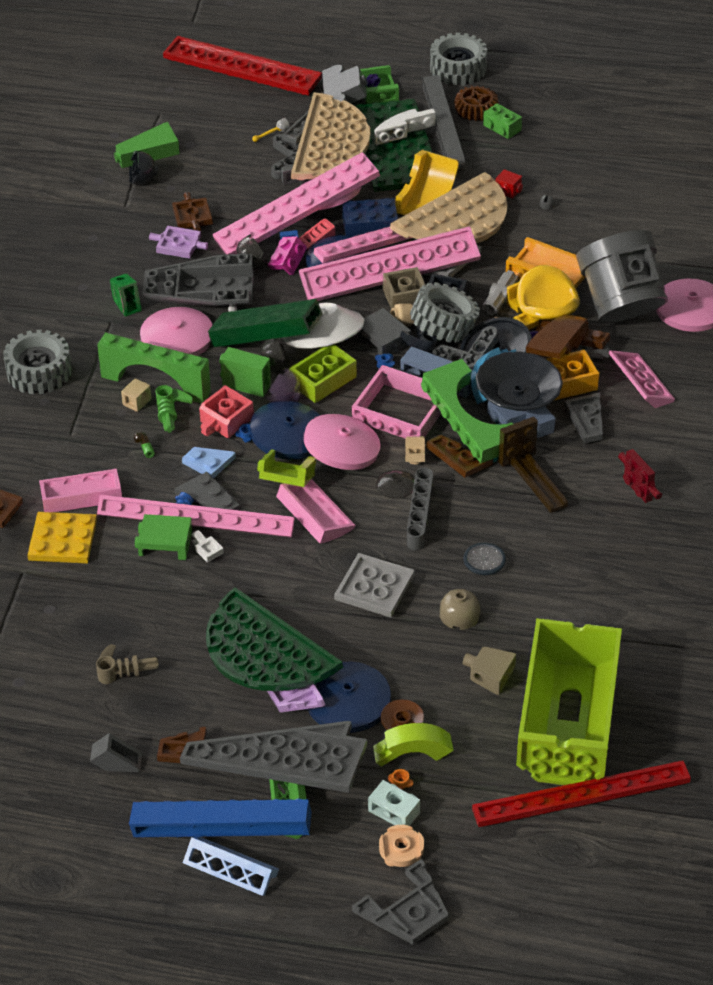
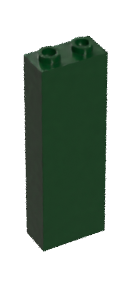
[208,299,323,347]

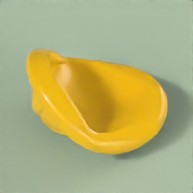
[517,265,580,321]

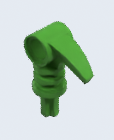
[156,385,193,433]

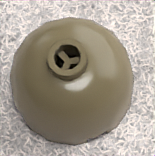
[440,589,480,630]

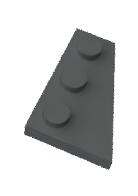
[564,393,603,444]
[174,472,240,511]

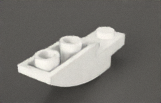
[375,109,436,145]

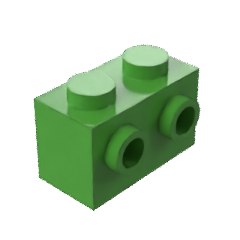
[483,103,522,139]

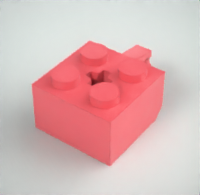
[199,385,254,439]

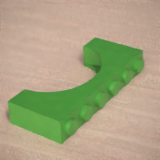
[97,332,211,404]
[421,359,513,463]

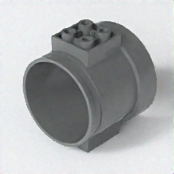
[576,230,668,323]

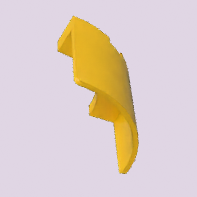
[395,150,459,215]

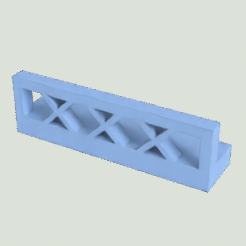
[183,837,279,896]

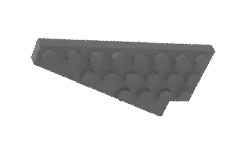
[180,721,367,793]

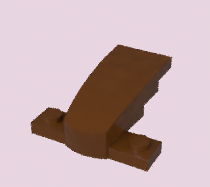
[525,315,610,359]

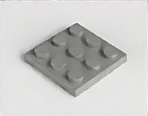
[334,553,414,617]

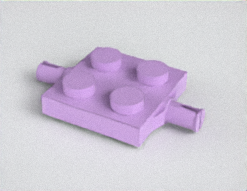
[149,226,208,259]

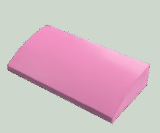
[39,469,122,512]
[276,479,355,544]

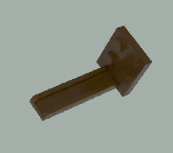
[499,416,568,513]

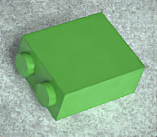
[219,347,271,398]

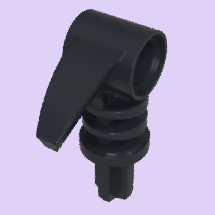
[400,326,437,354]

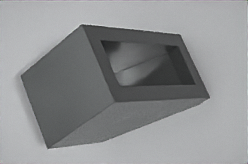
[90,733,142,772]

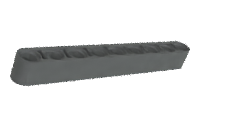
[422,75,465,170]

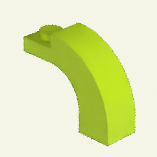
[373,723,453,767]

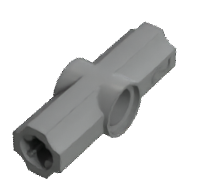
[483,270,518,316]

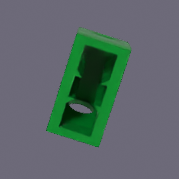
[110,274,142,317]

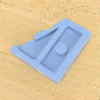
[182,447,236,478]

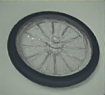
[463,543,506,575]

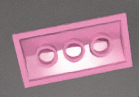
[609,350,675,408]

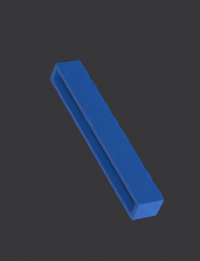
[129,799,312,837]

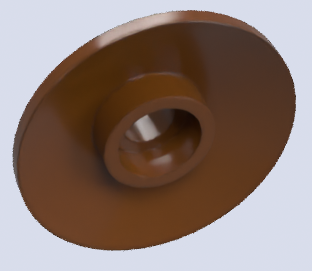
[381,699,424,730]

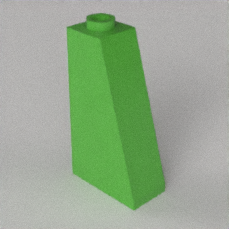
[114,122,179,168]

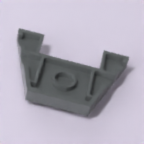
[352,859,449,945]

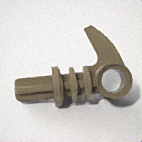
[96,644,159,684]

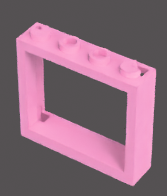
[352,365,441,439]

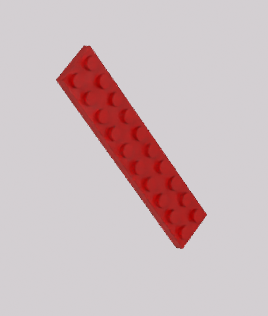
[163,36,322,95]

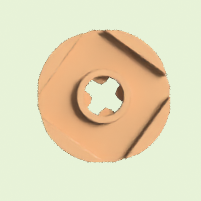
[379,825,424,867]

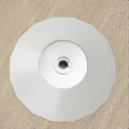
[282,303,365,349]

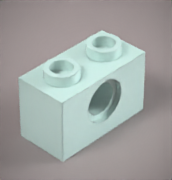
[368,780,420,826]

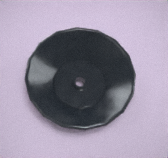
[475,351,563,411]

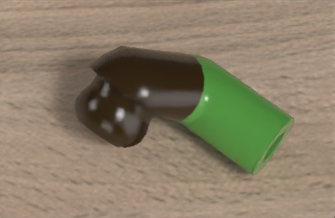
[134,432,154,458]

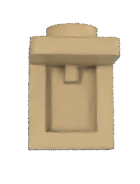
[405,436,425,464]

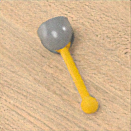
[252,118,290,142]

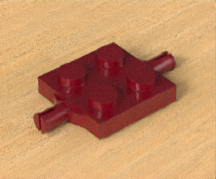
[618,449,662,503]

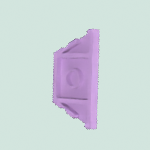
[267,684,325,713]

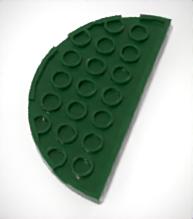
[206,587,344,691]

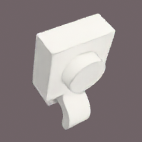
[192,530,224,563]

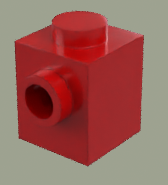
[495,169,523,199]

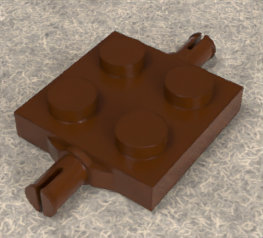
[172,192,213,231]

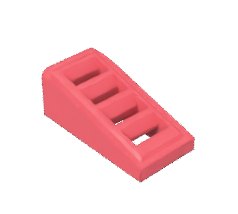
[299,219,335,250]

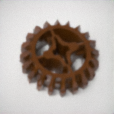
[454,85,499,121]

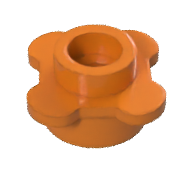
[388,769,413,789]

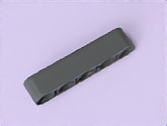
[407,468,433,550]

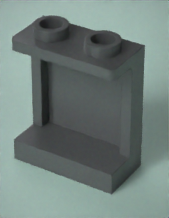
[355,308,411,355]

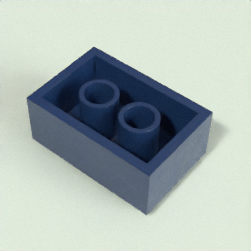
[342,198,398,237]

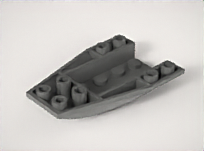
[142,253,254,307]

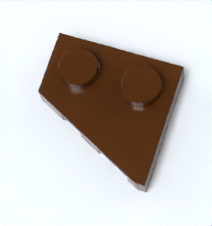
[157,727,207,763]

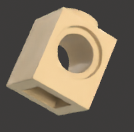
[121,379,151,412]

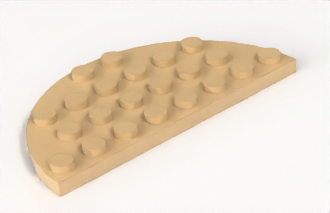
[291,92,370,180]
[390,172,507,243]

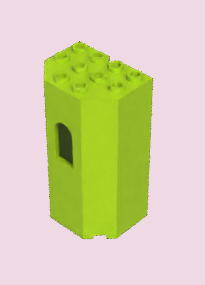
[516,618,622,785]

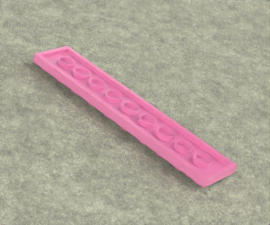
[212,152,380,255]
[299,226,481,301]

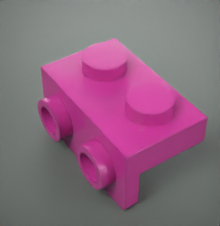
[268,236,307,275]

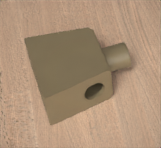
[462,647,516,695]

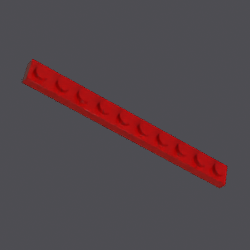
[472,761,691,827]

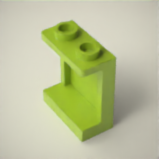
[257,449,316,487]

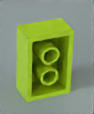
[289,344,357,403]

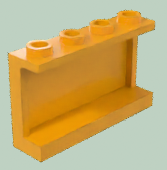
[506,237,586,288]

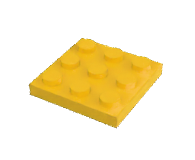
[28,512,97,563]

